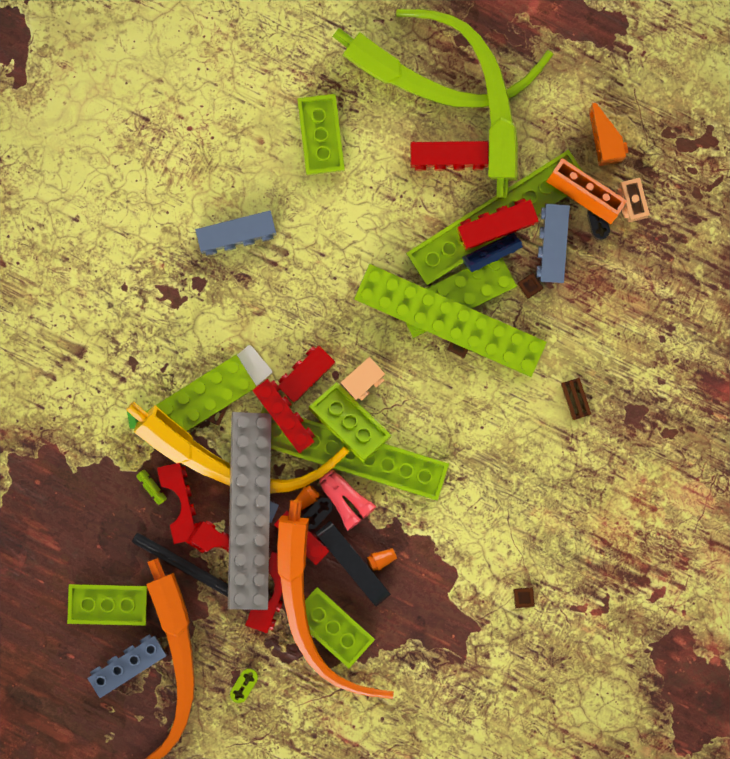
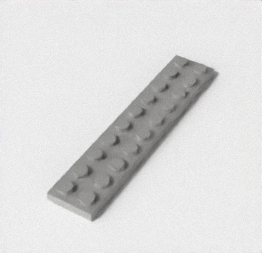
[228,412,271,610]

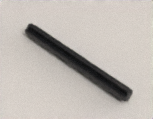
[132,533,228,597]

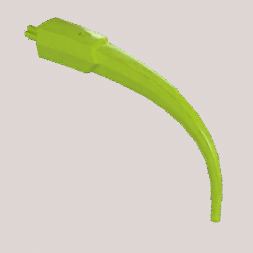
[396,9,518,199]
[332,28,554,108]

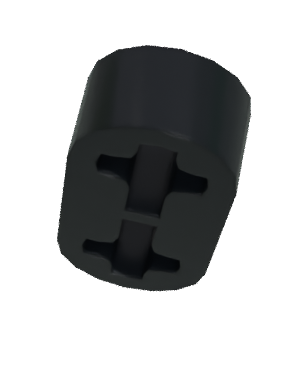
[587,210,610,240]
[302,497,333,529]

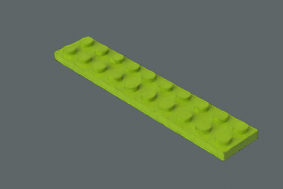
[406,149,582,286]
[354,264,547,377]
[261,406,449,501]

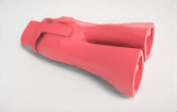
[319,470,376,531]

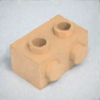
[617,178,650,223]
[341,357,385,401]

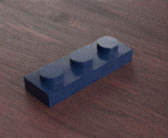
[462,233,523,272]

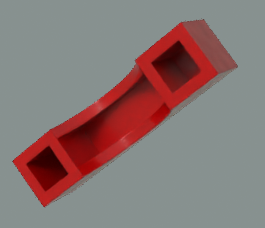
[157,463,198,544]
[186,521,229,553]
[245,551,283,633]

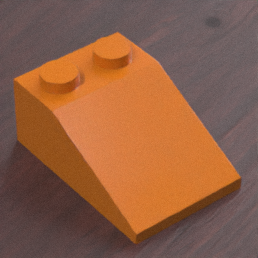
[589,103,628,166]

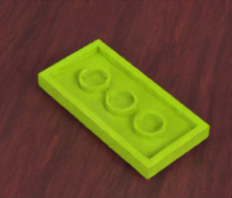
[297,94,345,175]
[309,382,391,463]
[67,584,148,626]
[305,587,375,668]

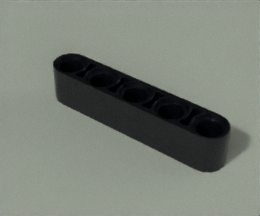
[316,521,391,607]

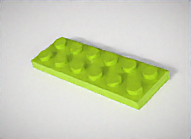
[405,258,517,339]
[145,355,257,431]

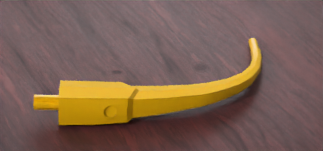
[126,402,349,493]

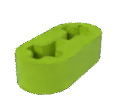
[230,668,258,703]

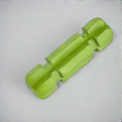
[136,470,167,505]

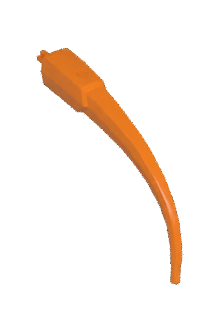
[277,500,394,699]
[145,558,195,759]

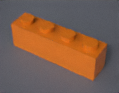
[546,158,627,224]

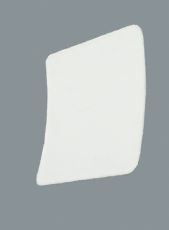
[237,345,272,386]

